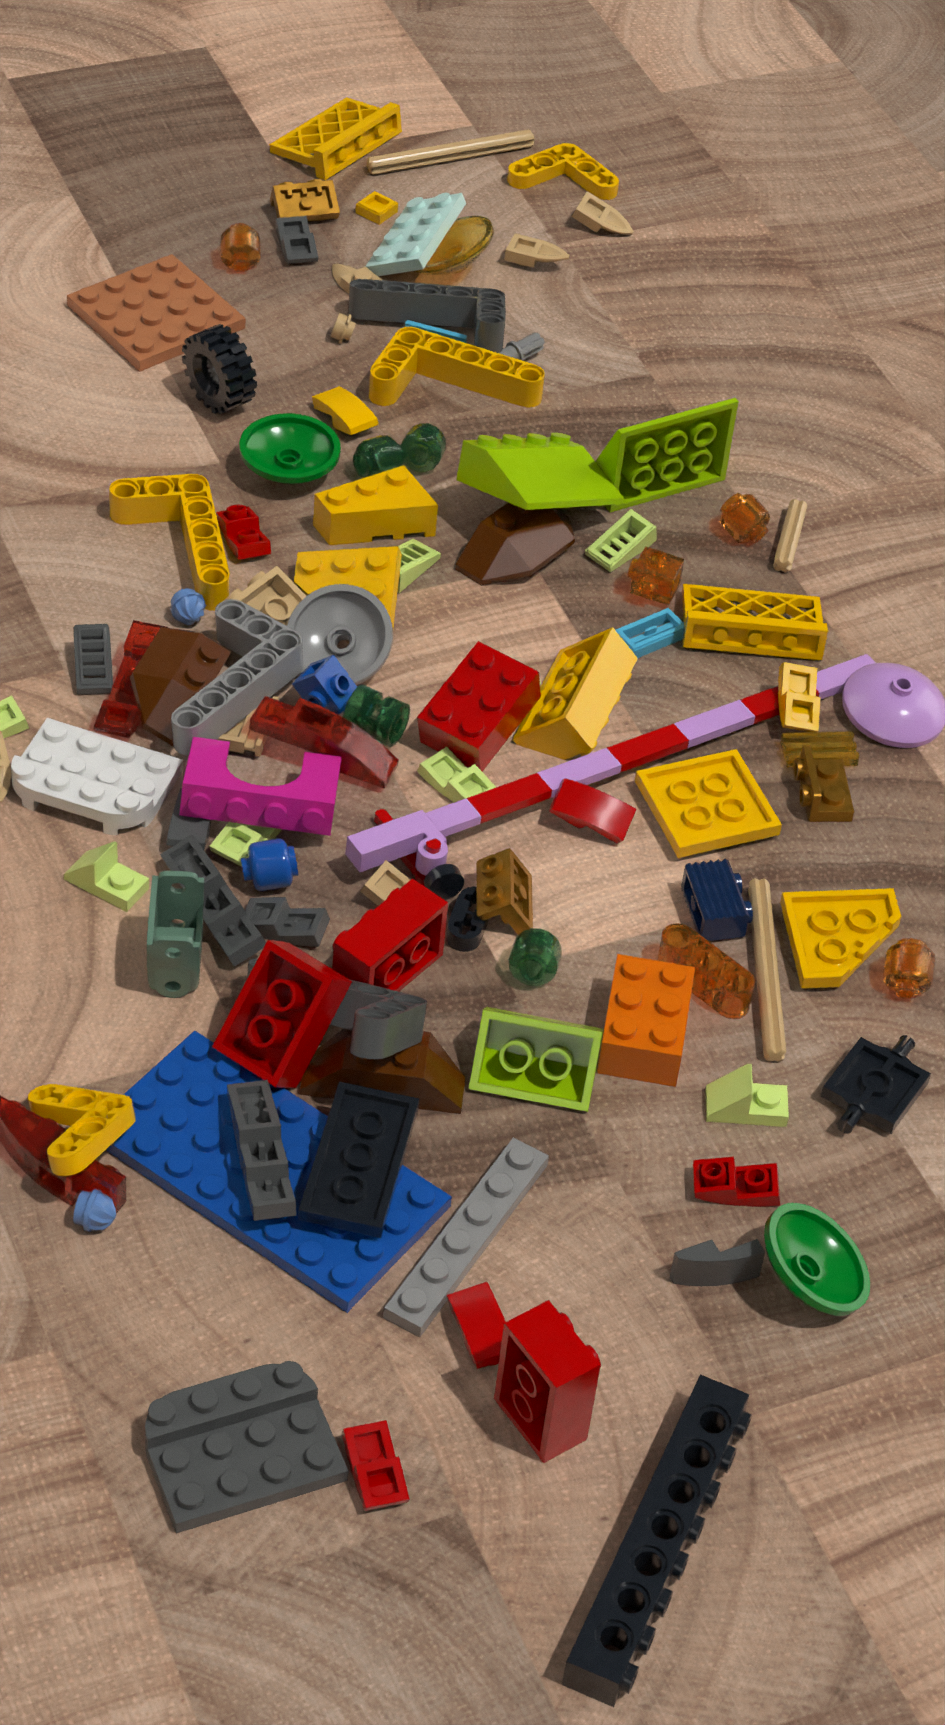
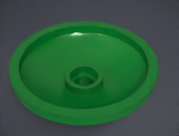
[239,413,341,484]
[764,1203,870,1316]

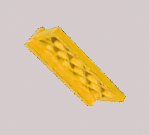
[269,97,402,180]
[682,584,828,660]

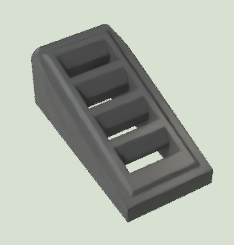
[73,624,113,694]

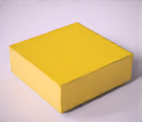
[355,191,398,225]

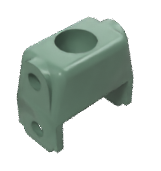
[147,871,204,998]

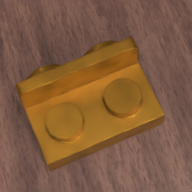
[270,179,340,222]
[793,745,854,822]
[476,848,533,937]

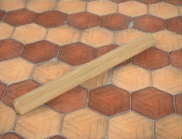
[367,129,534,175]
[748,878,786,1062]

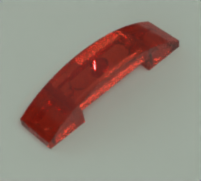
[94,620,168,738]

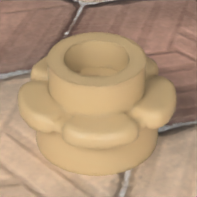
[330,313,356,344]

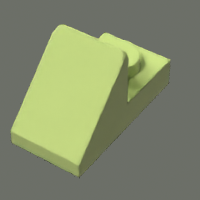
[64,841,149,912]
[705,1064,789,1127]

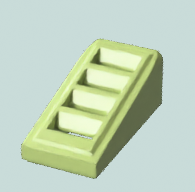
[585,509,657,572]
[398,539,441,593]

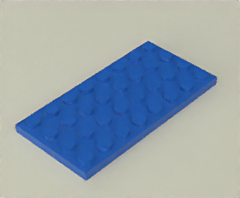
[106,1030,452,1313]

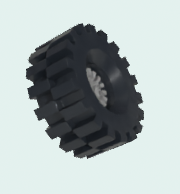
[182,324,257,414]

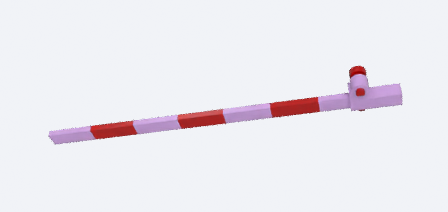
[345,654,876,886]

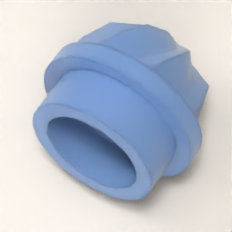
[170,588,206,625]
[73,1189,116,1232]

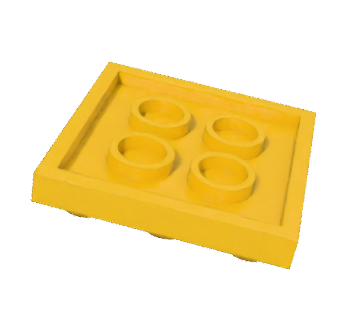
[635,749,782,858]

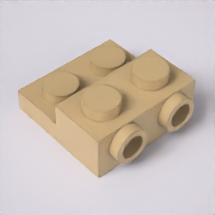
[225,566,306,626]

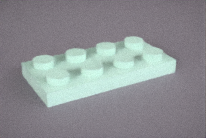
[366,193,466,276]

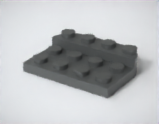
[145,1361,349,1534]

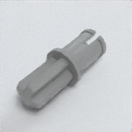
[499,332,545,361]

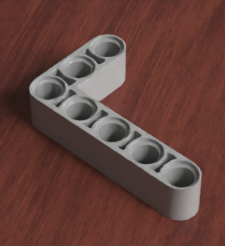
[171,599,303,755]

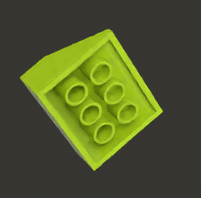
[595,398,739,512]
[456,433,624,510]

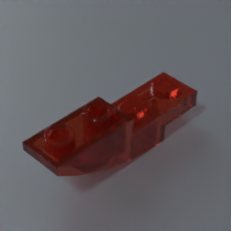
[249,696,399,789]
[0,1096,126,1213]

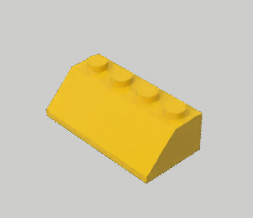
[512,627,638,760]

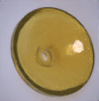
[414,216,494,275]

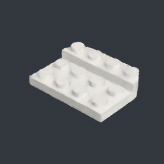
[11,718,183,835]

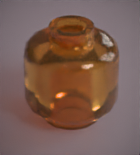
[220,223,261,272]
[720,493,770,543]
[883,938,936,999]

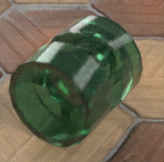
[342,684,410,747]

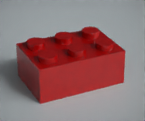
[417,641,541,772]
[332,878,448,992]
[212,940,352,1088]
[494,1300,601,1463]

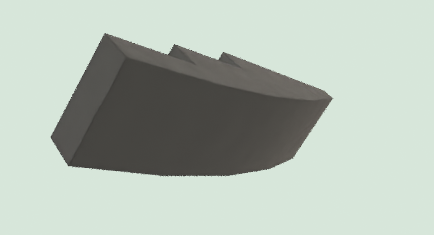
[160,834,266,967]
[227,1080,296,1221]

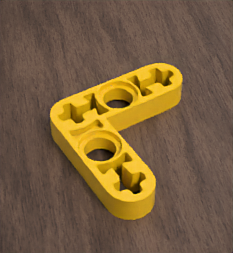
[507,143,619,200]
[28,1084,136,1176]

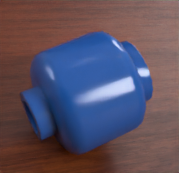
[241,838,298,892]

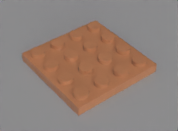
[67,254,246,372]

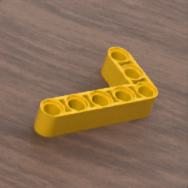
[368,327,545,408]
[109,474,230,611]

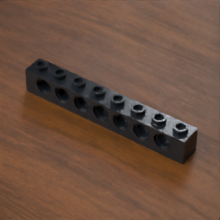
[562,1374,752,1707]

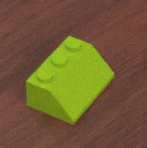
[469,1007,604,1112]

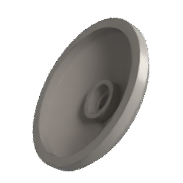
[287,584,393,685]

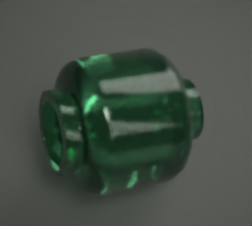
[400,423,446,472]
[353,435,404,478]
[508,928,562,986]

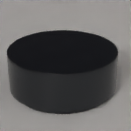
[424,864,465,900]

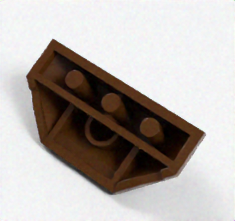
[455,503,575,586]
[130,627,231,747]
[300,1028,465,1114]

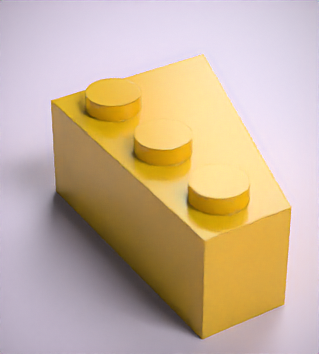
[313,465,438,546]

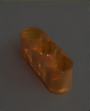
[657,923,755,1019]

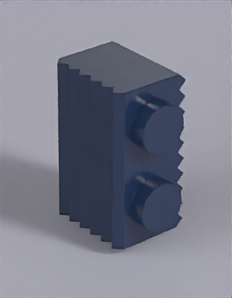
[681,858,753,942]

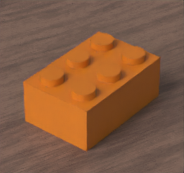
[597,954,695,1087]

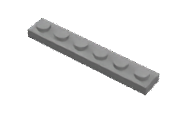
[383,1137,549,1337]

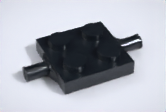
[821,1035,931,1134]

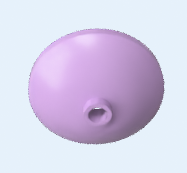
[842,663,945,748]

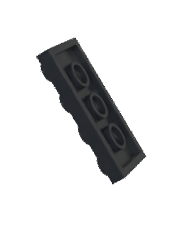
[298,1081,420,1238]

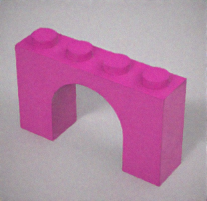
[179,737,341,836]

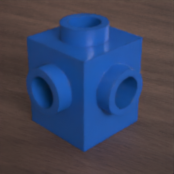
[292,655,358,718]

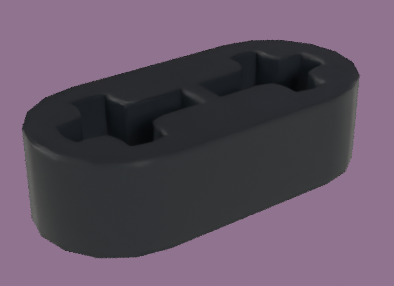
[446,886,490,952]

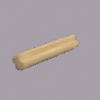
[773,499,807,573]

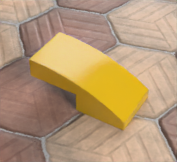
[312,386,379,435]
[778,662,821,733]

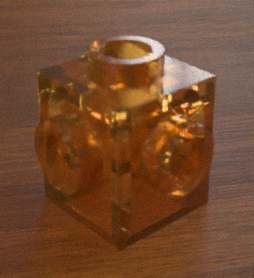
[627,546,684,605]

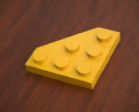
[294,546,402,627]
[780,888,901,989]

